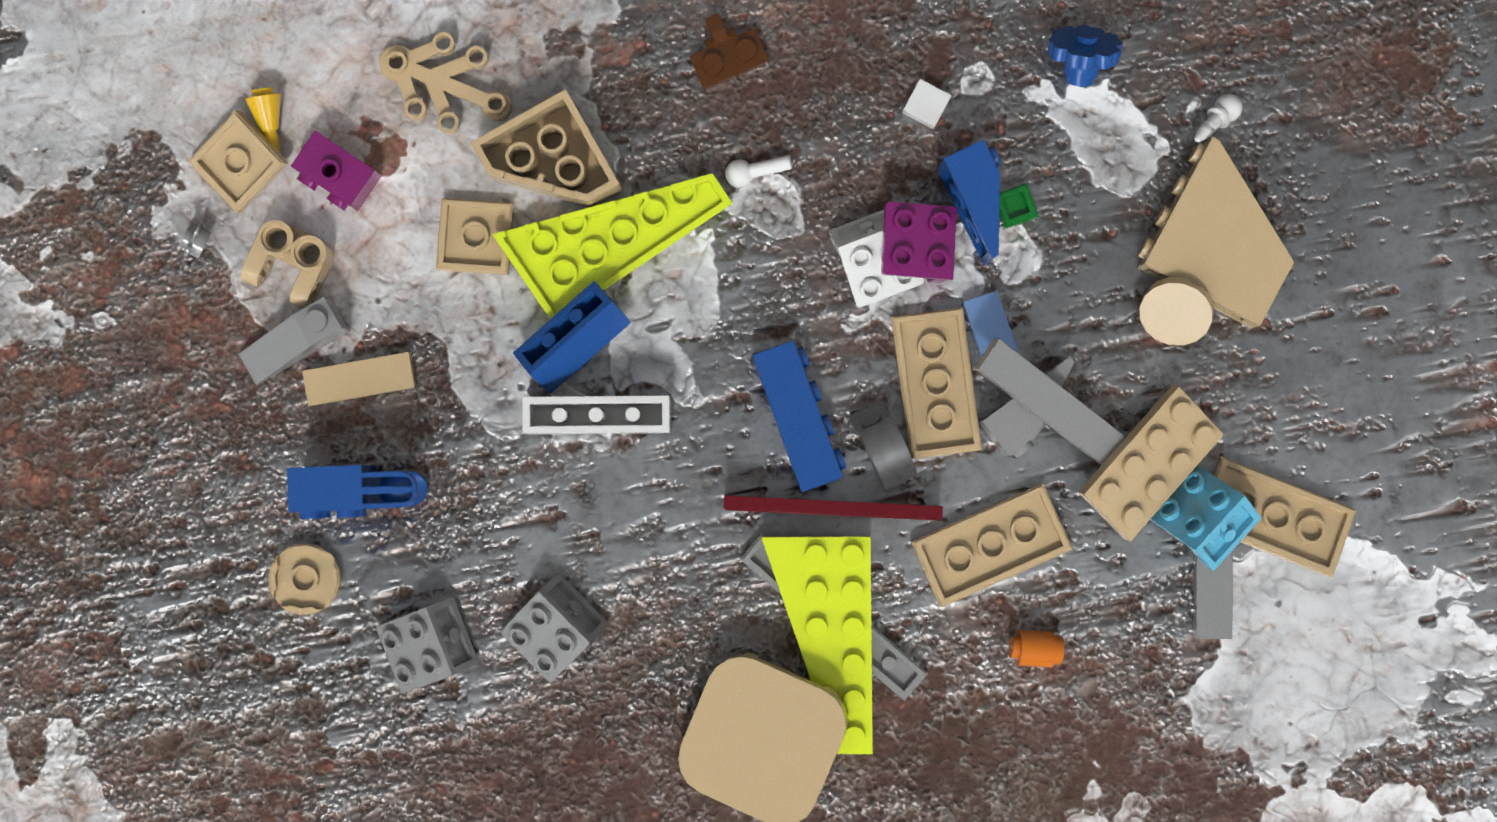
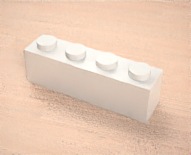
[522,396,671,434]

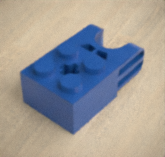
[287,465,428,519]

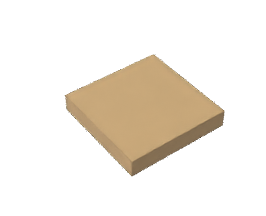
[188,110,289,213]
[436,198,514,276]

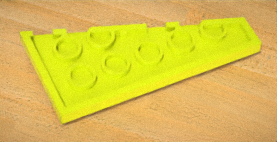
[492,173,733,319]
[761,535,873,754]

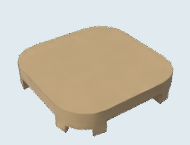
[678,652,849,822]

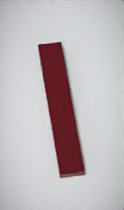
[723,495,943,521]

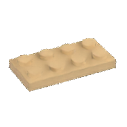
[1078,385,1224,542]

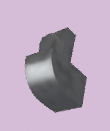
[849,400,918,491]

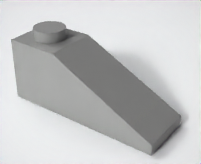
[239,297,351,385]
[979,356,1074,458]

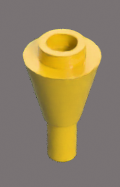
[245,87,281,153]

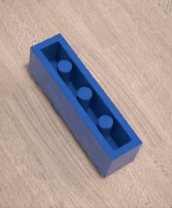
[753,340,846,492]

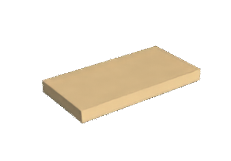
[891,307,982,459]
[1213,457,1356,577]
[911,483,1073,608]

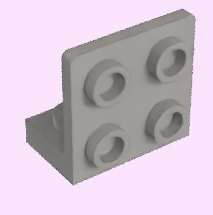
[501,573,609,682]
[376,596,479,693]

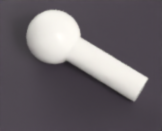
[725,155,793,188]

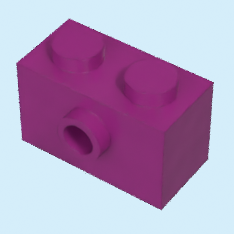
[291,131,382,211]

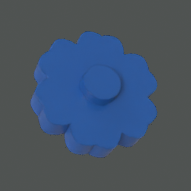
[1047,25,1123,87]

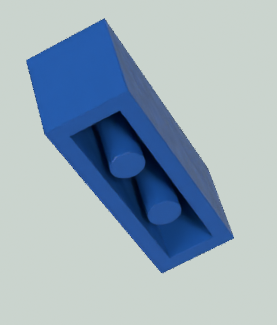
[513,281,631,394]

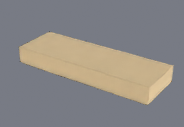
[302,352,417,406]

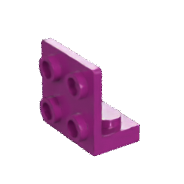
[881,202,957,283]

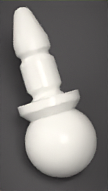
[1194,94,1243,142]

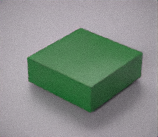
[999,183,1039,230]

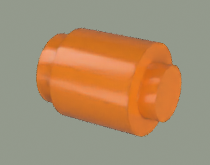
[1008,629,1064,668]

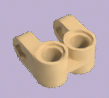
[240,220,334,308]

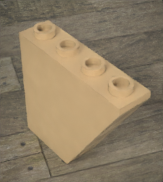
[1137,137,1294,329]

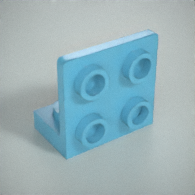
[1151,465,1262,571]

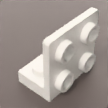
[828,210,924,308]

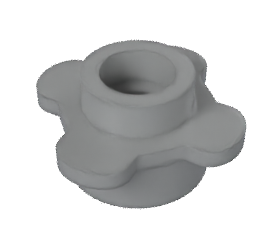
[180,223,211,259]

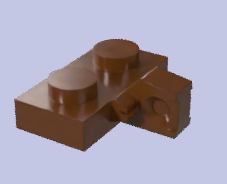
[689,13,769,91]

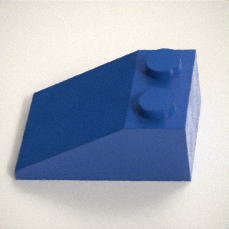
[936,139,1001,266]

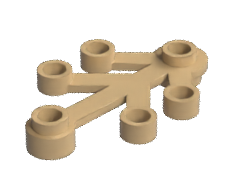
[379,32,512,135]

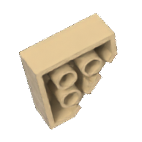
[470,89,622,207]

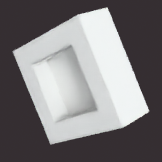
[902,79,952,129]

